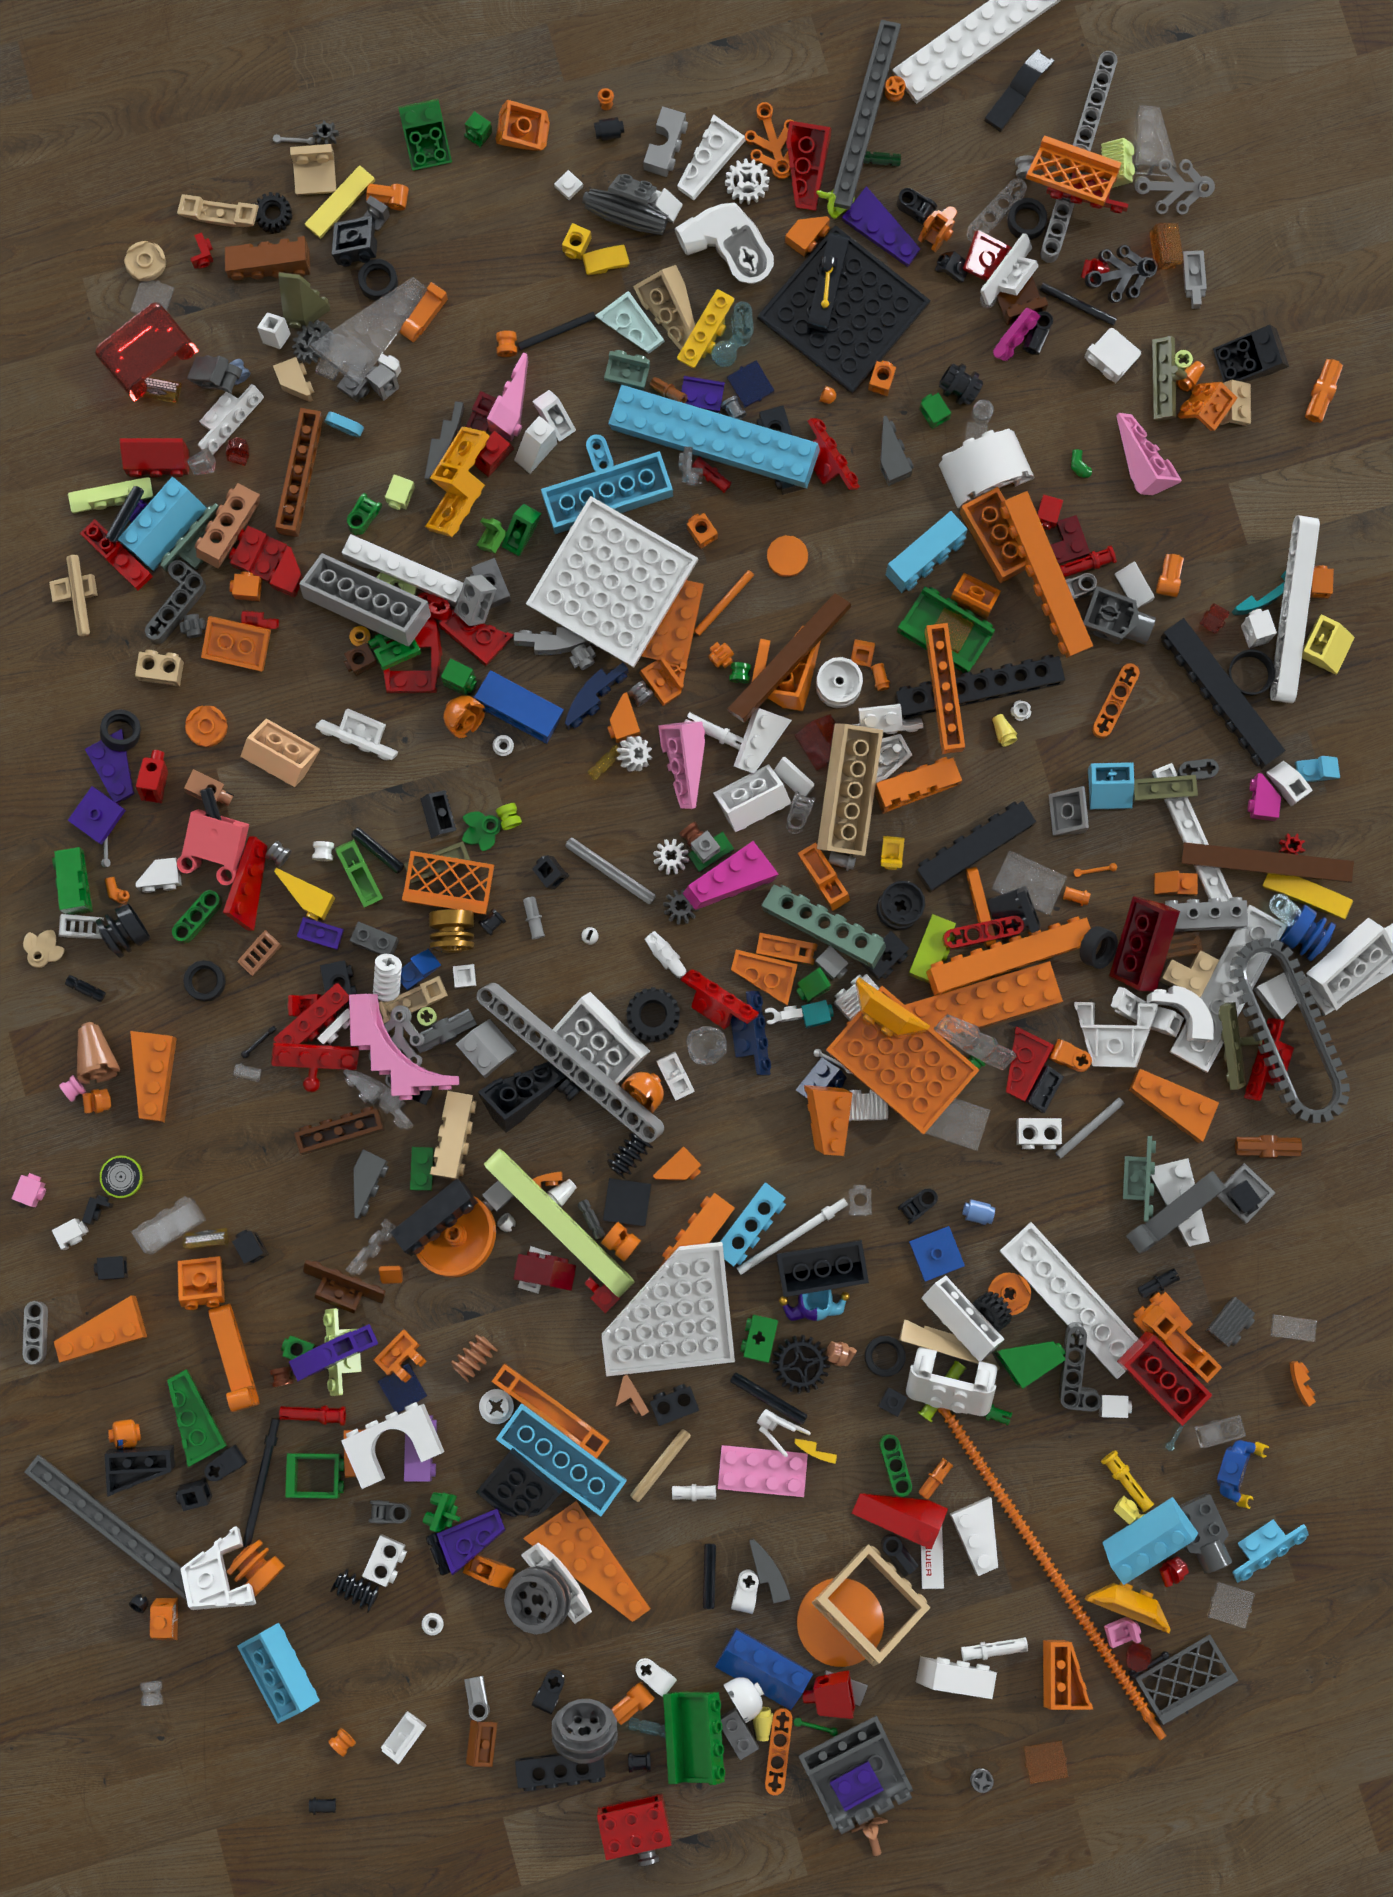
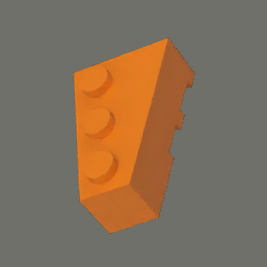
[1043,1640,1093,1710]

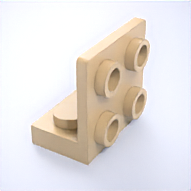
[290,144,336,196]

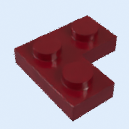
[1051,515,1090,565]

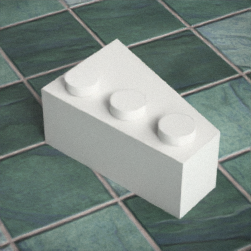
[950,1496,998,1576]
[916,1656,997,1699]

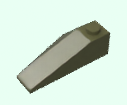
[278,272,330,329]

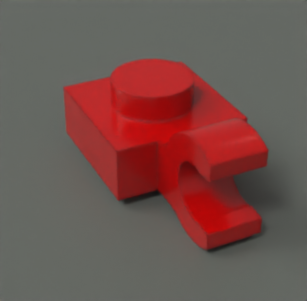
[241,611,279,629]
[584,1277,620,1313]

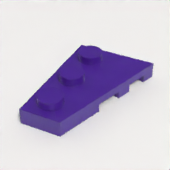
[85,729,134,804]
[437,1509,506,1575]

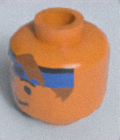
[108,1419,141,1449]

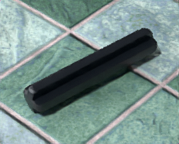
[106,486,144,543]
[351,827,404,874]
[703,1543,716,1609]

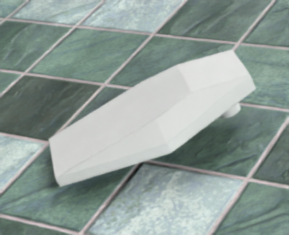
[876,734,913,783]

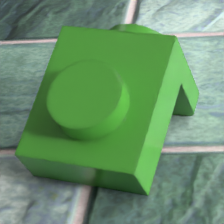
[477,518,507,553]

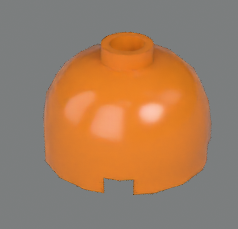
[443,695,485,738]
[621,1072,664,1113]

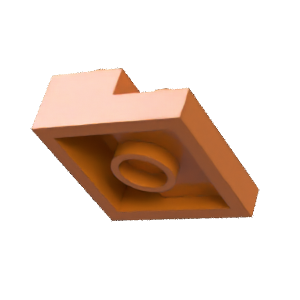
[178,1256,225,1310]
[1131,1291,1193,1348]

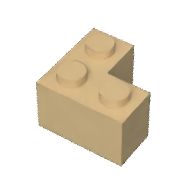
[1159,950,1219,998]

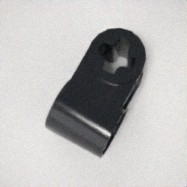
[897,188,937,224]
[896,1188,938,1225]
[205,1444,248,1481]
[531,1669,565,1715]

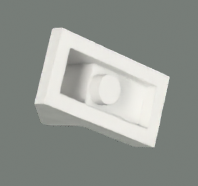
[647,188,683,223]

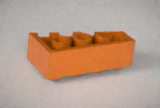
[874,757,962,814]
[130,1031,177,1123]
[54,1295,147,1362]

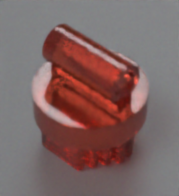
[226,437,250,466]
[1200,603,1229,633]
[1126,1641,1152,1672]

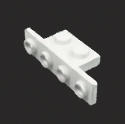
[981,234,1038,305]
[198,384,264,457]
[854,704,923,734]
[315,709,398,760]

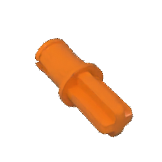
[918,1458,953,1499]

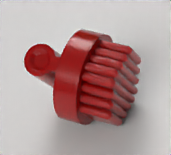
[1081,258,1110,283]
[1159,1556,1189,1587]

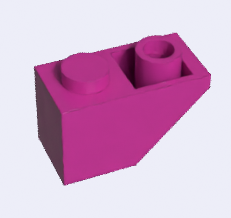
[1247,773,1281,821]

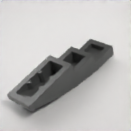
[425,401,465,485]

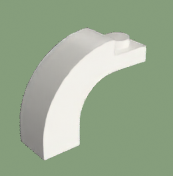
[1146,986,1214,1043]
[1111,987,1184,1037]

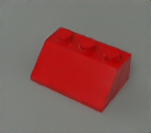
[120,438,189,478]

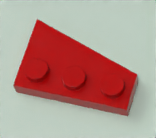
[439,609,514,666]
[1006,1027,1054,1102]

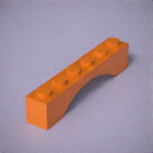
[491,1364,610,1459]

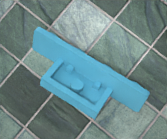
[1232,1519,1309,1583]

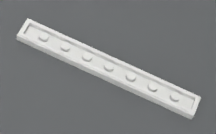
[1152,763,1233,902]

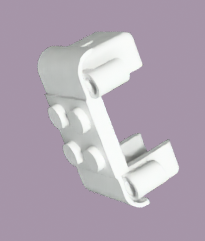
[906,1347,998,1416]

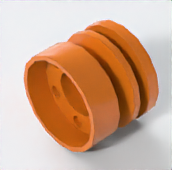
[226,1539,285,1596]

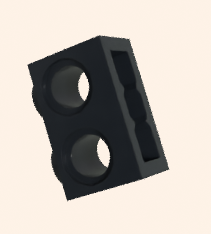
[650,1383,700,1426]

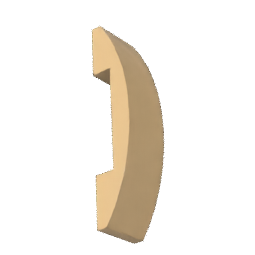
[177,194,259,227]
[379,976,448,1024]

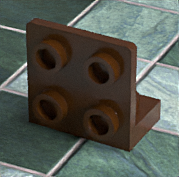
[996,276,1048,326]

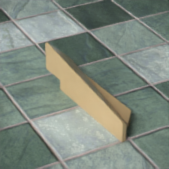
[899,1319,1000,1370]

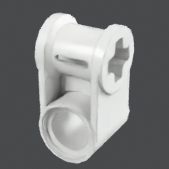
[731,1569,759,1614]
[635,1658,677,1697]

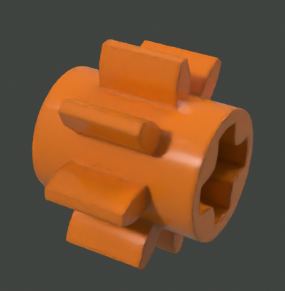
[708,642,734,668]

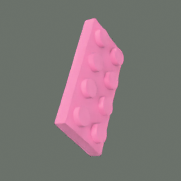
[718,1445,808,1497]

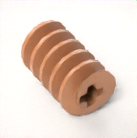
[451,1335,498,1382]

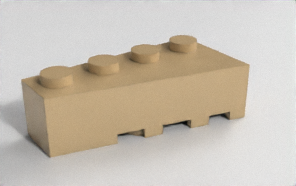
[430,1091,477,1180]

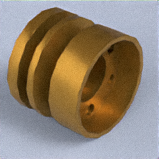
[429,910,474,953]

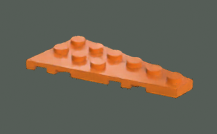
[523,1500,651,1622]

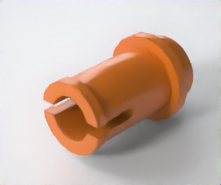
[598,88,614,111]
[871,663,891,691]
[1063,886,1091,906]

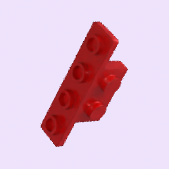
[1046,172,1129,214]
[807,418,860,490]
[680,969,759,1029]
[274,983,349,1044]
[1244,1018,1294,1101]

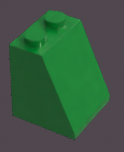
[994,1341,1066,1389]

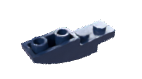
[565,662,629,730]

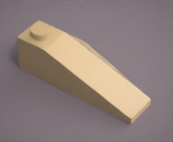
[633,265,695,351]

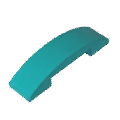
[1232,571,1286,615]

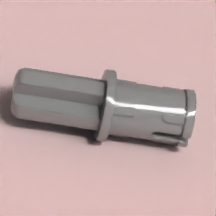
[523,897,545,939]

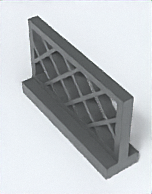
[1135,1635,1239,1725]

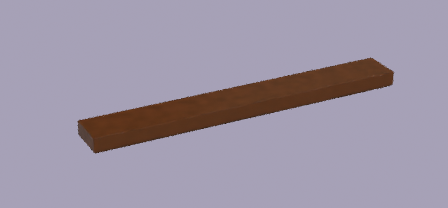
[728,593,851,723]
[1181,842,1354,883]

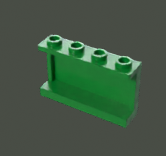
[897,586,995,673]
[663,1692,725,1785]

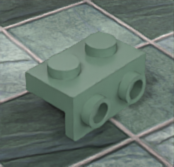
[604,350,650,390]

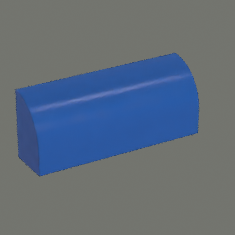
[474,670,564,744]

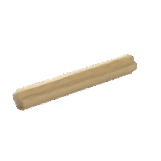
[66,555,90,636]
[630,1429,691,1502]

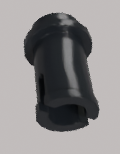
[309,1797,336,1815]

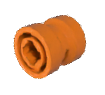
[496,331,517,357]

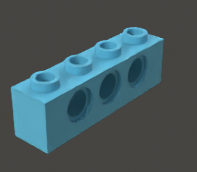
[720,1182,786,1267]

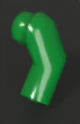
[1071,449,1092,478]

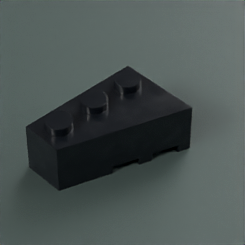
[104,1445,175,1497]

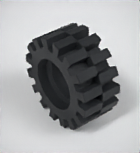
[255,192,292,234]
[973,1291,1012,1332]

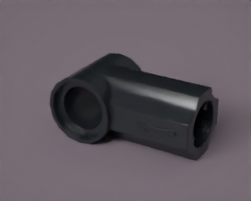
[1022,311,1053,355]
[881,1534,919,1578]

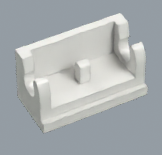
[381,1711,427,1764]

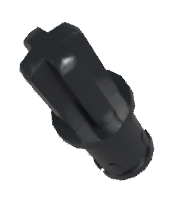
[1137,1268,1180,1298]

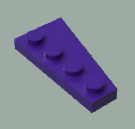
[842,186,920,267]

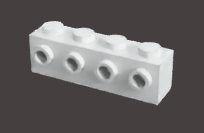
[921,1276,1005,1361]

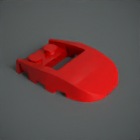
[383,617,442,693]

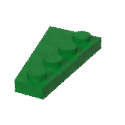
[167,1369,227,1467]

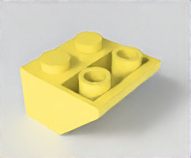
[1302,614,1355,675]

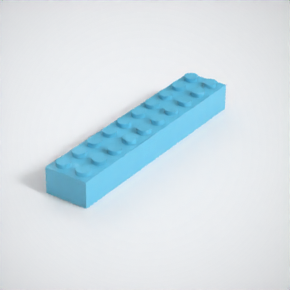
[608,385,820,488]

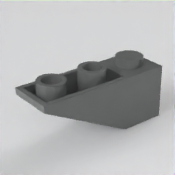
[880,416,914,486]
[354,1149,389,1219]

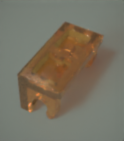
[1150,223,1184,270]

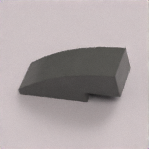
[749,1539,790,1603]

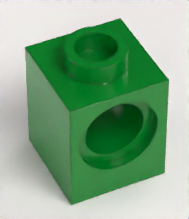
[919,393,951,430]
[281,1336,317,1359]

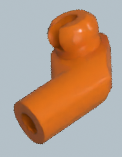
[104,877,130,904]

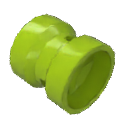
[496,803,522,830]

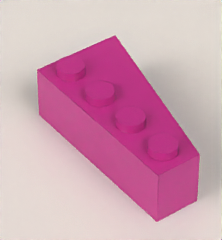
[683,841,779,910]

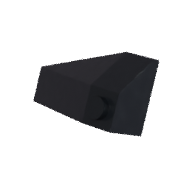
[478,1062,568,1133]

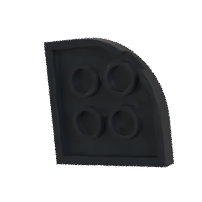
[476,1448,563,1518]

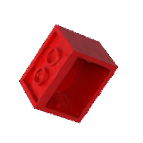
[597,1793,672,1860]

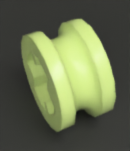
[1175,350,1193,370]
[417,1007,437,1027]

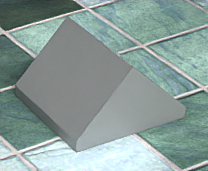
[1049,786,1089,836]

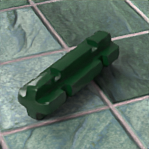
[864,151,901,166]

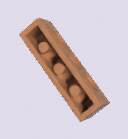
[195,483,260,569]

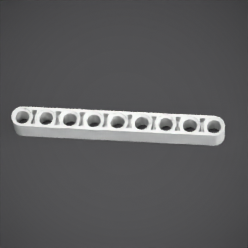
[1270,515,1320,703]

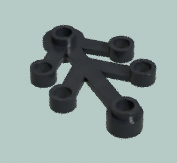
[1085,245,1158,303]

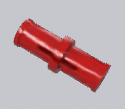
[692,457,732,493]

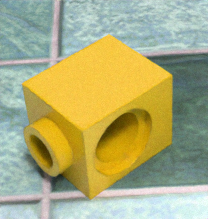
[562,223,592,260]

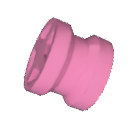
[59,1075,86,1102]

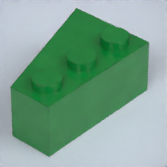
[52,847,93,915]

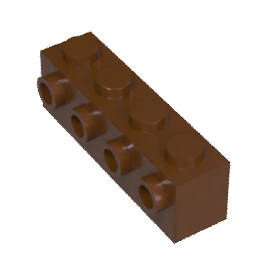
[294,1106,385,1155]

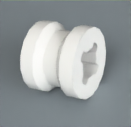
[312,841,334,861]

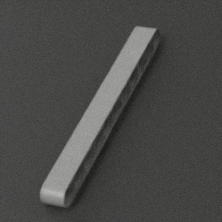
[1040,51,1117,263]
[477,983,664,1142]

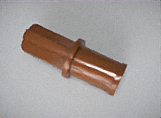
[650,377,688,403]

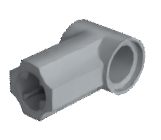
[464,1676,490,1721]

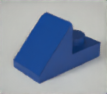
[400,949,442,991]

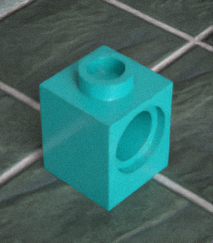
[801,1000,834,1029]

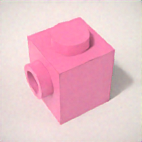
[12,1173,46,1208]

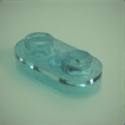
[1269,894,1303,928]

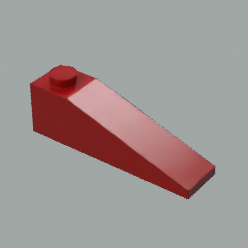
[786,121,832,211]

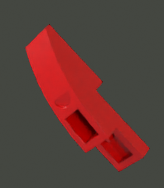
[80,519,153,591]

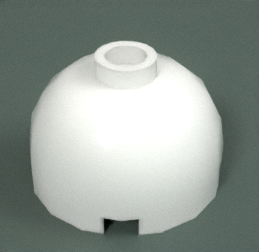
[724,1677,764,1723]

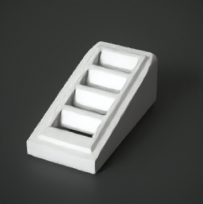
[58,914,104,939]

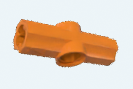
[1305,359,1343,423]

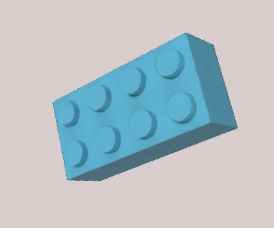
[885,511,968,593]

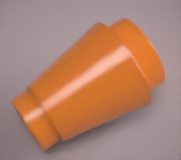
[1176,361,1205,391]

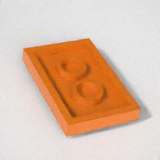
[201,616,271,671]

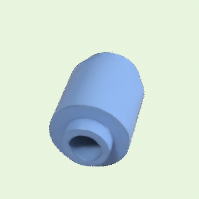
[962,1199,995,1225]

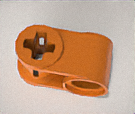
[1049,1039,1092,1072]

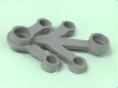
[1134,159,1215,214]
[369,1005,424,1088]

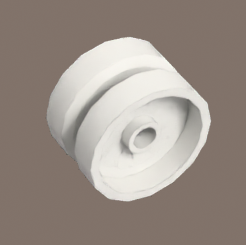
[816,657,863,708]

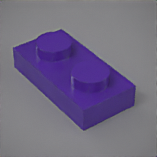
[297,917,344,950]

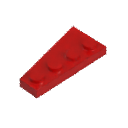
[223,836,267,931]

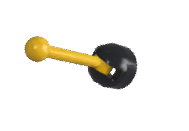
[821,257,838,308]

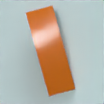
[798,842,850,911]

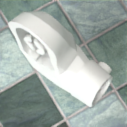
[675,203,774,284]

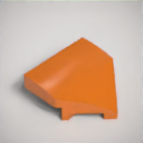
[639,658,687,706]

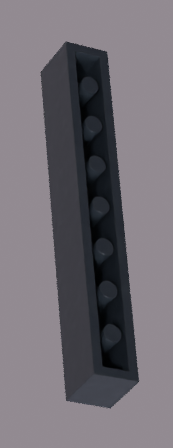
[1161,618,1286,769]

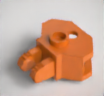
[918,206,957,253]

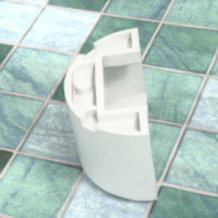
[939,429,1034,509]

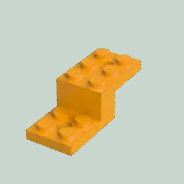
[425,426,490,537]

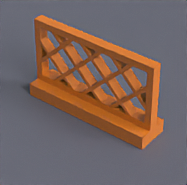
[1026,135,1121,206]
[402,851,494,915]

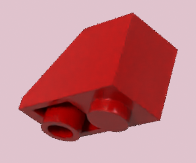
[269,546,303,598]

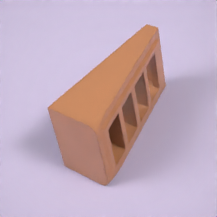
[237,930,282,976]

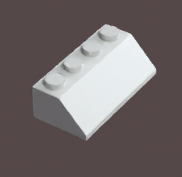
[1306,918,1393,1011]

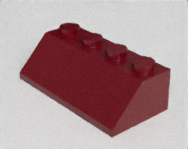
[1109,896,1180,991]

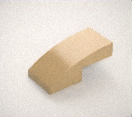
[49,574,98,603]

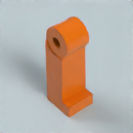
[400,282,448,342]

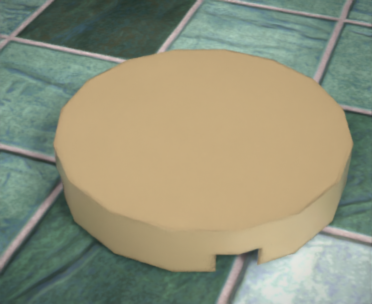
[124,241,166,281]

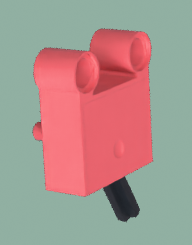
[177,788,249,885]

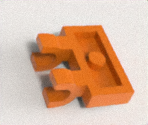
[374,1329,427,1383]

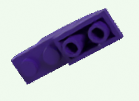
[289,1324,378,1382]

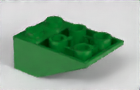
[398,99,452,171]

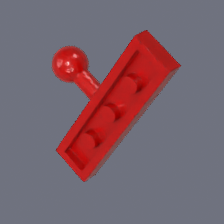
[271,1043,359,1093]

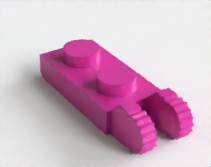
[993,307,1041,361]

